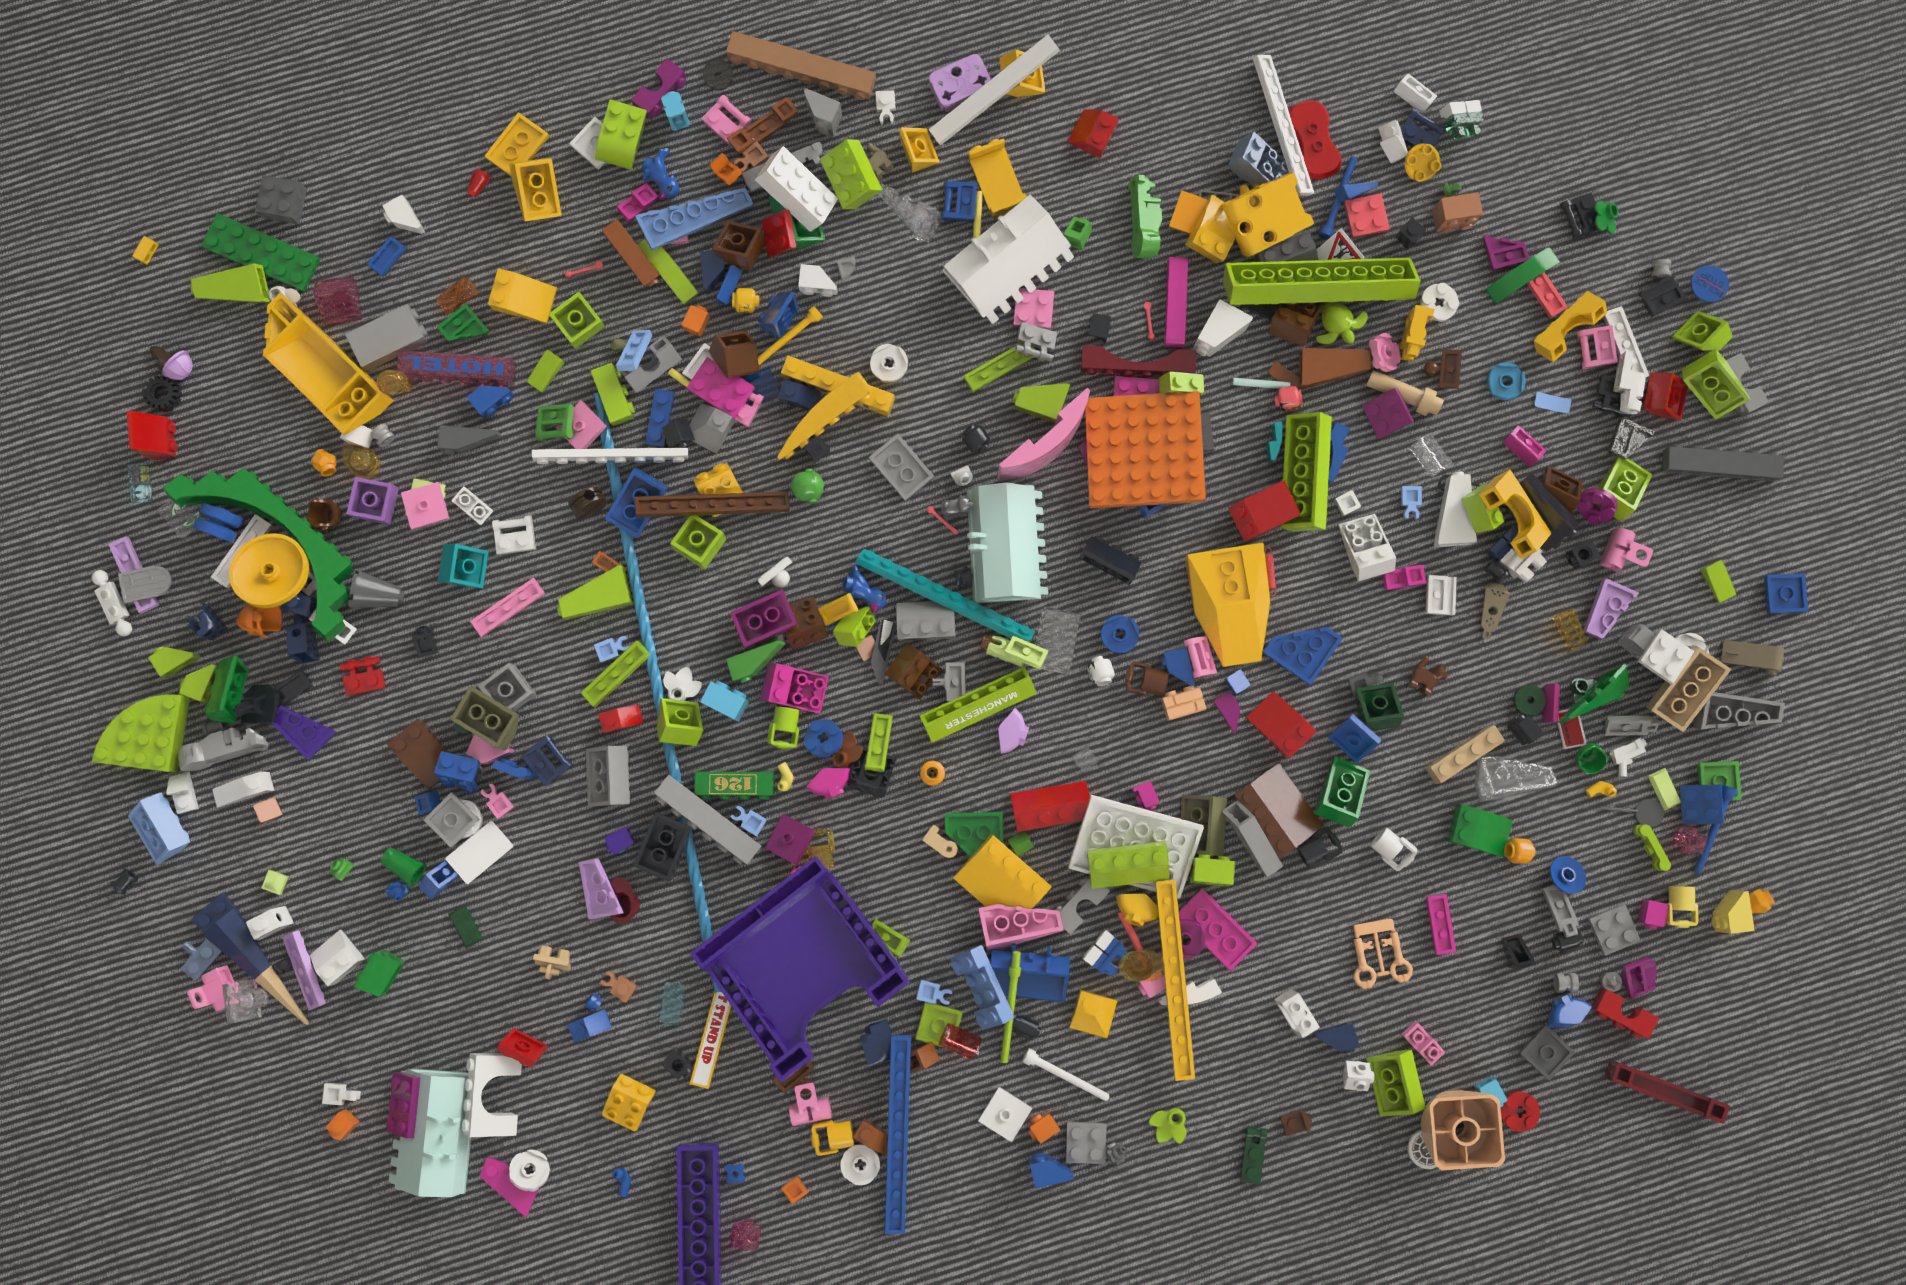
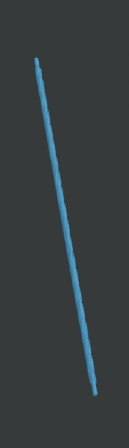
[594,392,721,993]

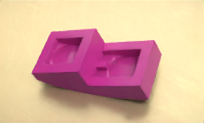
[617,183,659,223]
[1382,565,1426,590]

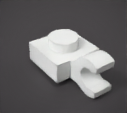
[322,1083,361,1105]

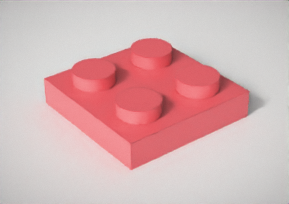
[1343,193,1390,239]

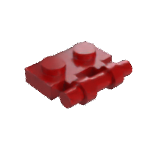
[340,656,386,696]

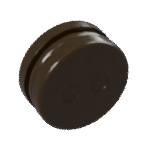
[568,487,607,519]

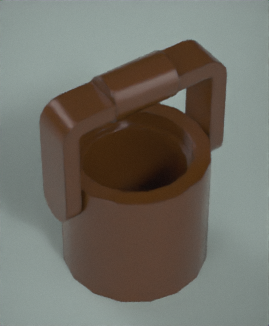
[1125,661,1168,696]

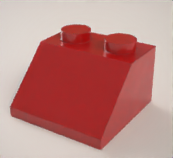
[1067,109,1119,159]
[1643,373,1688,421]

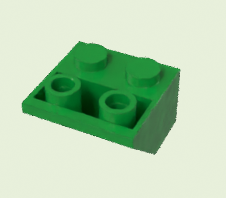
[353,950,405,997]

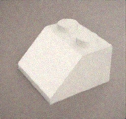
[310,930,365,987]

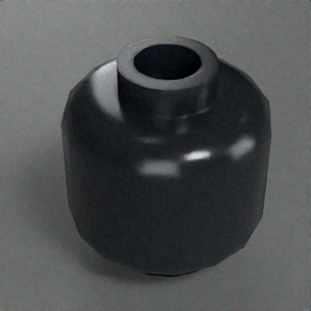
[962,424,990,453]

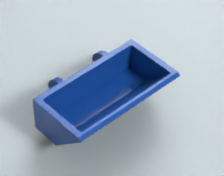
[990,943,1070,1002]

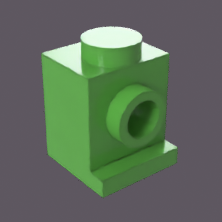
[1064,216,1093,251]

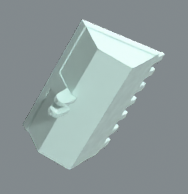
[967,482,1048,603]

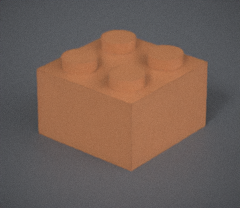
[1432,192,1483,233]

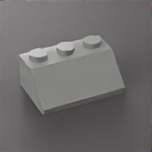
[896,601,956,641]
[586,746,630,807]

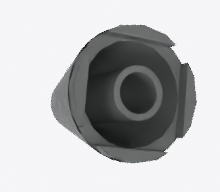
[349,570,405,608]

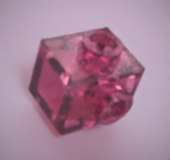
[1673,826,1708,855]
[730,1219,761,1251]

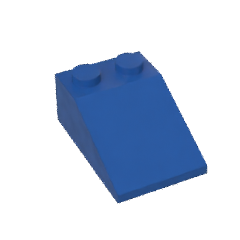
[758,291,799,340]
[605,467,669,538]

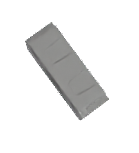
[1618,624,1662,679]

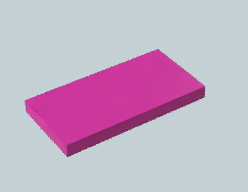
[1179,888,1258,971]

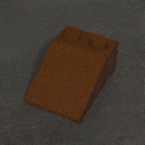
[387,719,450,789]

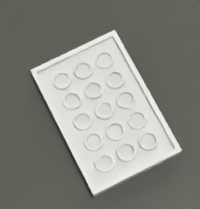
[1068,795,1204,898]

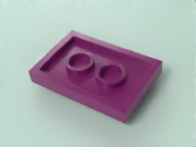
[386,1072,420,1139]

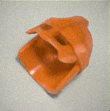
[236,605,283,638]

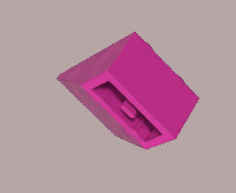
[760,663,829,714]

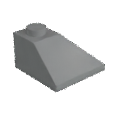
[689,403,735,454]

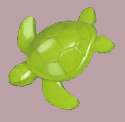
[1316,302,1368,345]

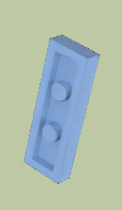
[616,330,652,371]

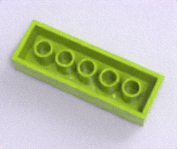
[1280,412,1332,532]

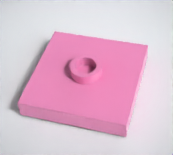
[555,400,607,449]
[401,482,449,530]

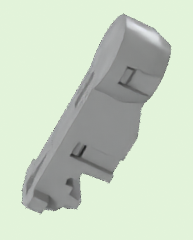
[742,142,823,191]
[178,727,268,771]

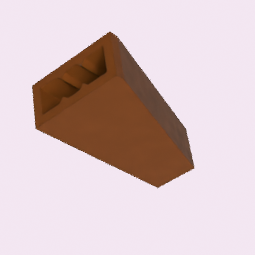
[602,219,659,287]
[1299,348,1373,390]

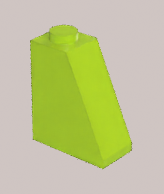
[1012,383,1070,423]

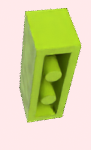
[591,363,635,427]

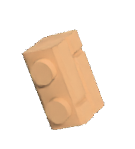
[1161,686,1206,721]

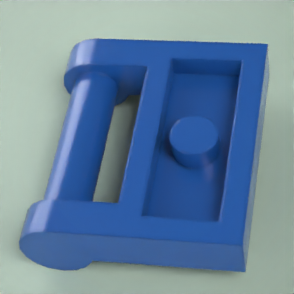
[941,181,978,221]
[492,758,535,780]

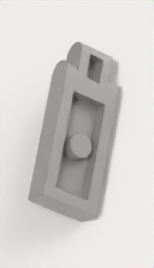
[1603,716,1659,736]
[1542,885,1579,938]

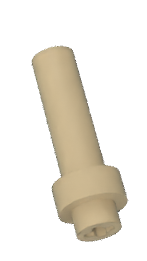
[1366,370,1444,416]

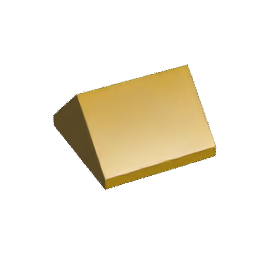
[899,128,939,173]

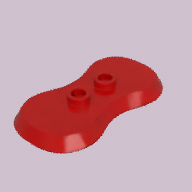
[1288,100,1342,180]

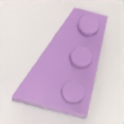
[579,858,624,920]

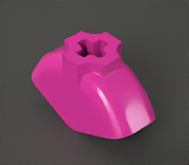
[806,768,851,800]

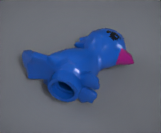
[641,148,679,200]
[842,564,886,612]

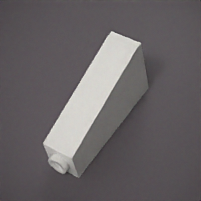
[1434,472,1477,547]

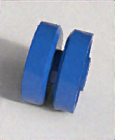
[192,503,244,543]

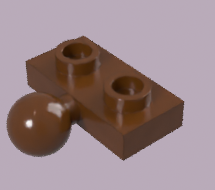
[1424,350,1462,389]
[771,1061,815,1094]

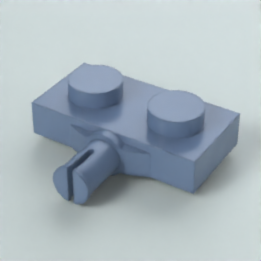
[180,938,222,981]

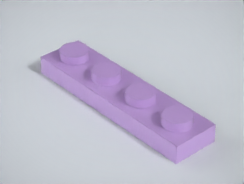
[108,536,159,614]
[282,930,326,1011]

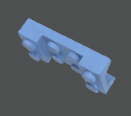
[950,945,1015,1030]

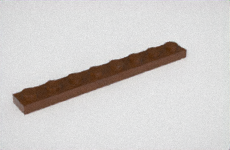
[634,491,790,518]

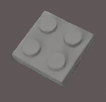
[424,792,480,847]
[1588,904,1641,956]
[1066,1121,1107,1164]

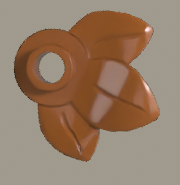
[832,731,863,768]

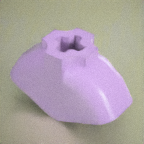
[998,708,1029,754]

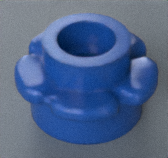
[584,993,602,1012]

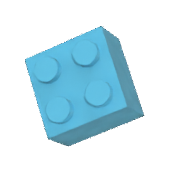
[700,680,749,722]

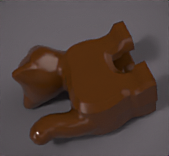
[1408,655,1448,697]

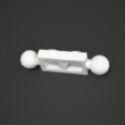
[92,570,132,636]

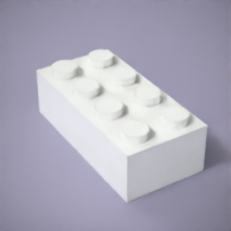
[755,146,838,232]

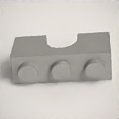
[620,336,682,393]
[1726,353,1769,417]
[1055,875,1110,935]

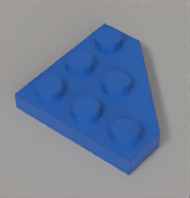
[1263,627,1343,685]

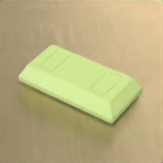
[1648,768,1681,811]

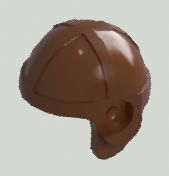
[307,497,342,533]

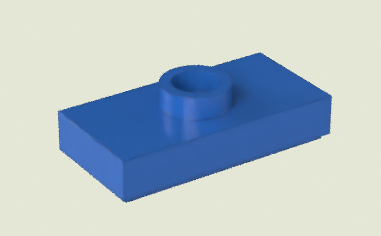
[367,236,407,277]

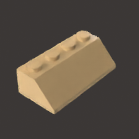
[1646,645,1731,732]

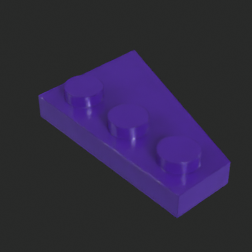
[271,706,337,760]

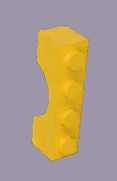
[1534,291,1607,362]

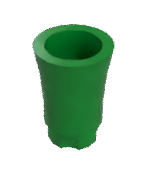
[380,847,426,887]

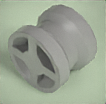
[1651,259,1671,279]
[370,424,395,448]

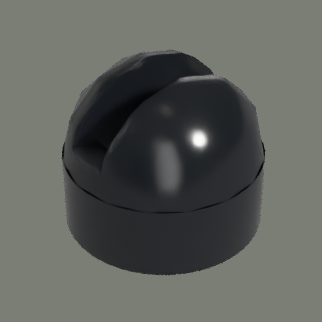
[274,957,292,974]

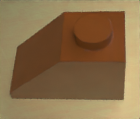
[910,1042,940,1074]
[853,1117,888,1156]

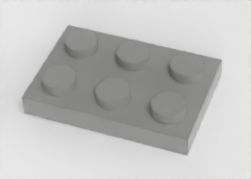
[869,433,934,502]

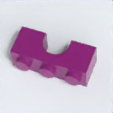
[631,58,687,120]

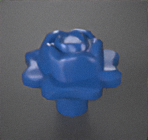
[385,881,410,901]

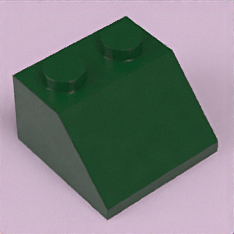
[1355,682,1404,731]

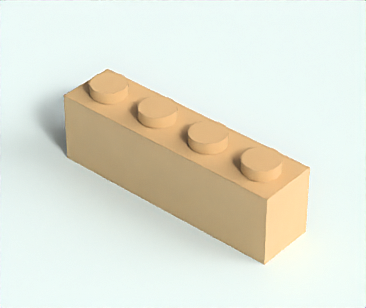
[1425,725,1505,784]

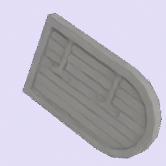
[118,566,172,604]

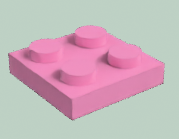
[1013,288,1054,330]

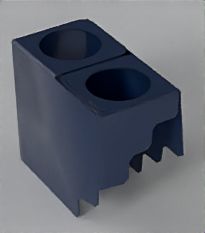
[187,602,228,640]
[860,1019,892,1067]

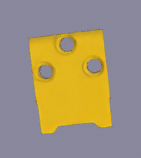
[1221,172,1314,257]

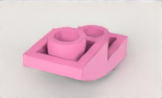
[1401,1021,1445,1066]

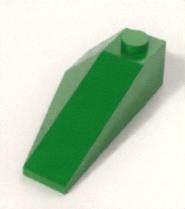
[1558,664,1629,724]

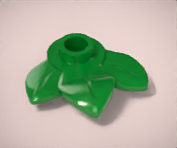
[1594,201,1618,235]

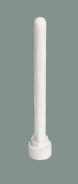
[1022,1048,1109,1101]

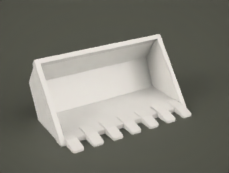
[943,195,1074,324]

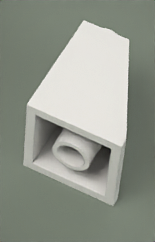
[1193,300,1253,357]

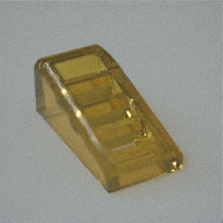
[1552,608,1588,651]

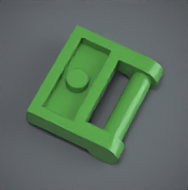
[536,404,574,441]

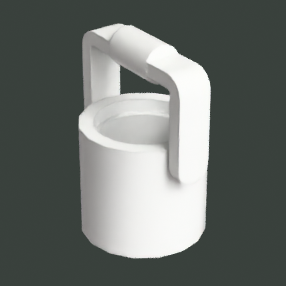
[1370,827,1418,871]

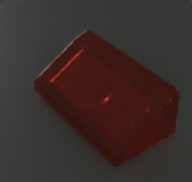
[938,1023,982,1059]

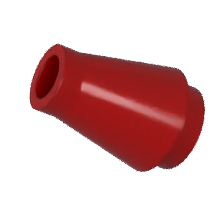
[466,168,490,198]

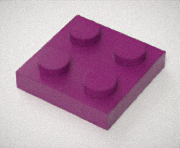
[1362,388,1414,439]

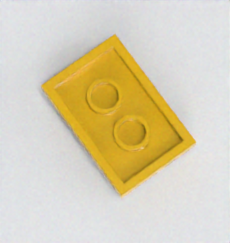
[485,112,550,176]

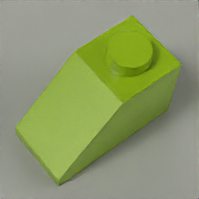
[148,647,201,678]
[179,664,219,703]

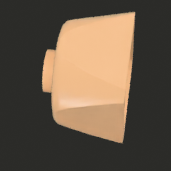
[1421,1090,1505,1170]

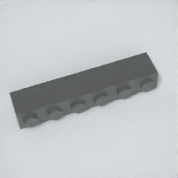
[1662,444,1784,482]

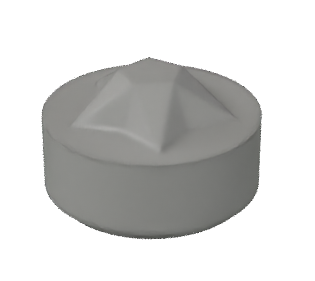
[1600,972,1622,992]

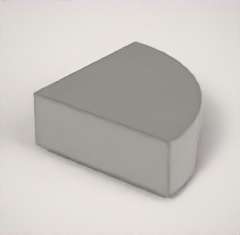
[837,256,856,280]

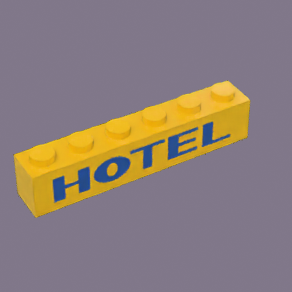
[781,355,895,417]

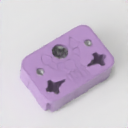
[929,54,991,112]

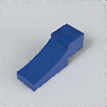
[1328,422,1350,486]

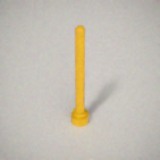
[758,306,823,366]

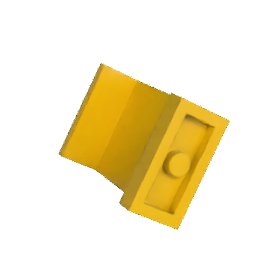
[968,138,1027,219]

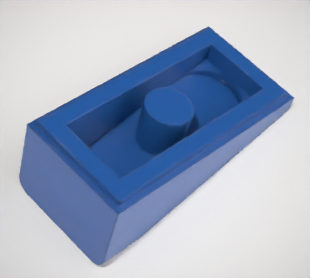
[1334,182,1379,203]

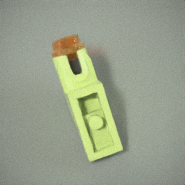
[980,634,1048,670]

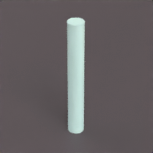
[1233,378,1290,389]

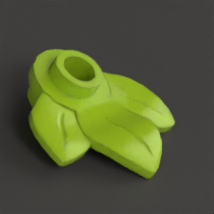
[1149,1108,1187,1144]

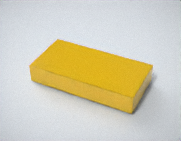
[818,593,858,626]

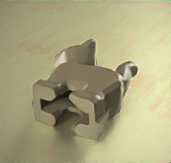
[867,143,894,181]

